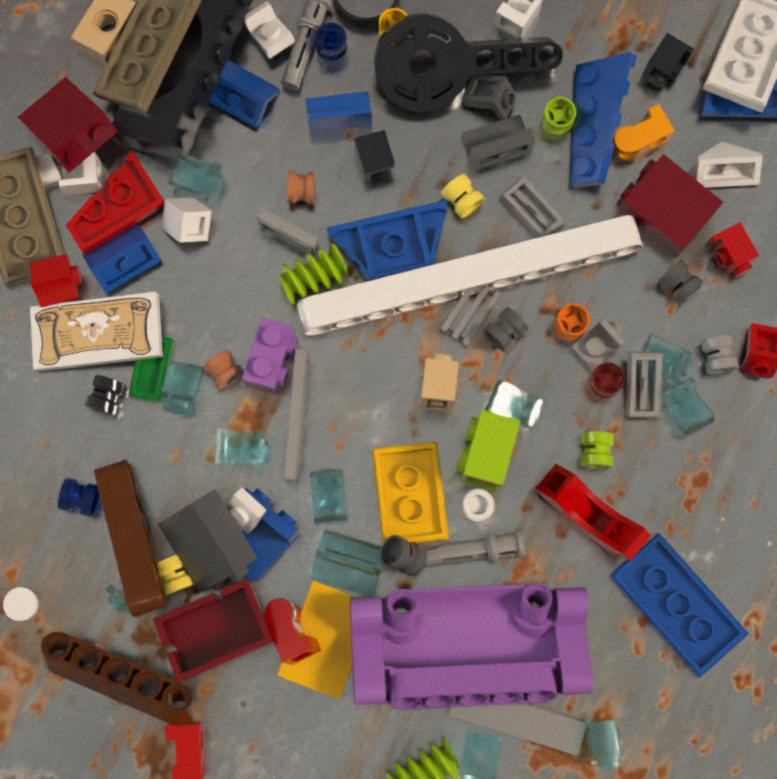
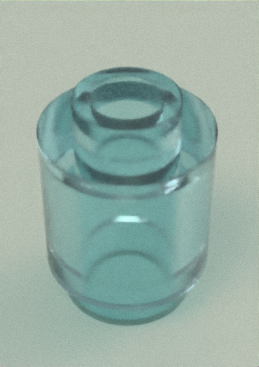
[585,719,625,771]

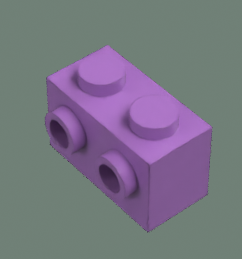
[242,317,299,395]

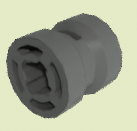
[658,259,704,304]
[483,307,529,353]
[380,535,427,576]

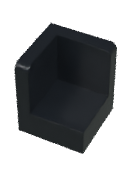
[354,130,395,183]

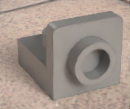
[570,318,625,372]

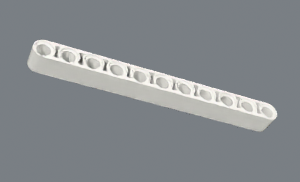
[297,215,643,336]

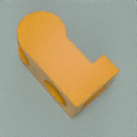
[612,104,675,160]

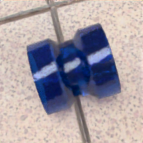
[315,22,347,64]
[57,478,100,517]

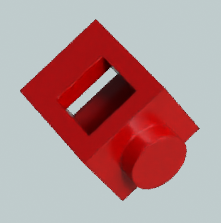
[705,222,759,277]

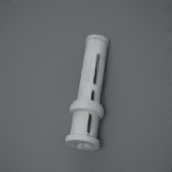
[280,0,332,90]
[424,529,525,567]

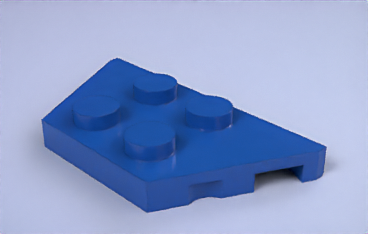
[327,200,448,281]

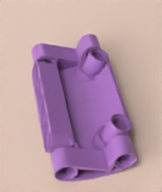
[350,583,593,710]

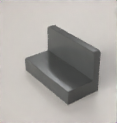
[461,115,535,169]

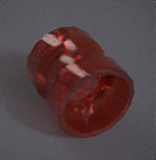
[588,362,625,400]

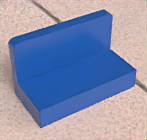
[210,60,279,127]
[306,91,372,133]
[82,223,161,294]

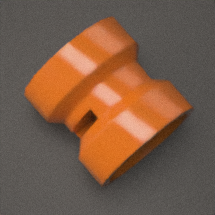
[554,304,590,342]

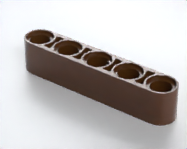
[94,459,167,617]
[41,631,195,726]

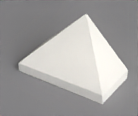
[696,141,763,188]

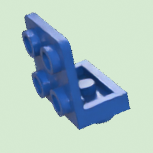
[242,487,299,581]

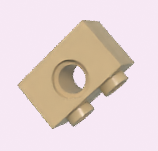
[71,0,136,65]
[420,354,459,411]

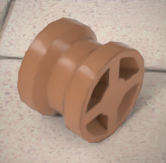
[287,171,315,204]
[202,350,244,390]

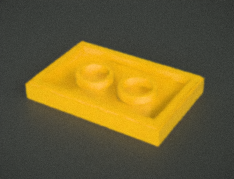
[372,441,449,543]
[277,581,355,700]

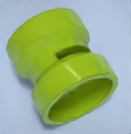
[541,97,576,138]
[580,431,614,468]

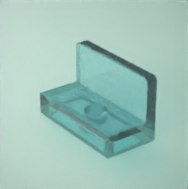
[310,529,383,597]

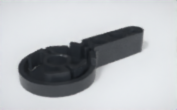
[374,13,563,112]

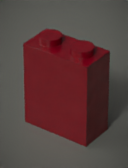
[17,76,118,173]
[618,154,723,257]

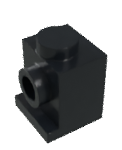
[642,33,694,88]

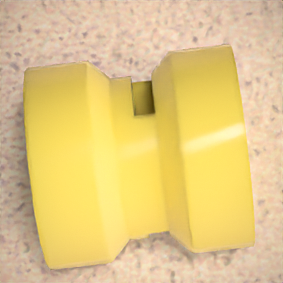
[441,173,485,219]
[157,555,195,597]

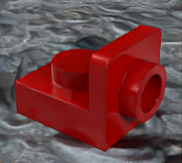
[741,323,777,378]

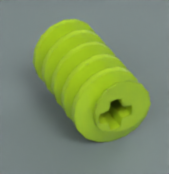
[276,243,349,305]
[384,737,460,779]

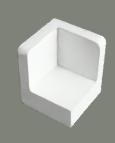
[494,0,543,38]
[59,152,102,196]
[162,197,212,243]

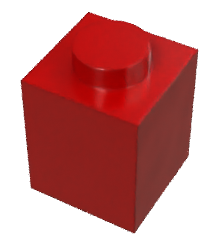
[29,254,82,308]

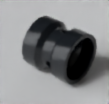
[84,375,126,416]

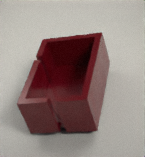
[153,578,274,682]

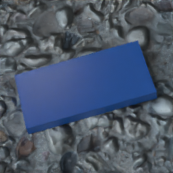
[609,533,749,678]

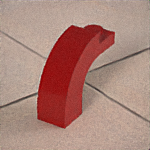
[535,464,651,561]

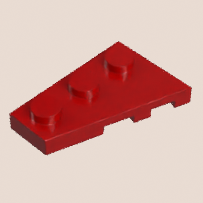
[66,151,165,255]

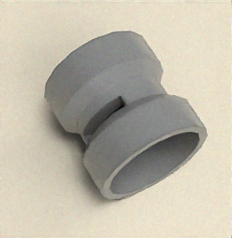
[701,335,739,374]

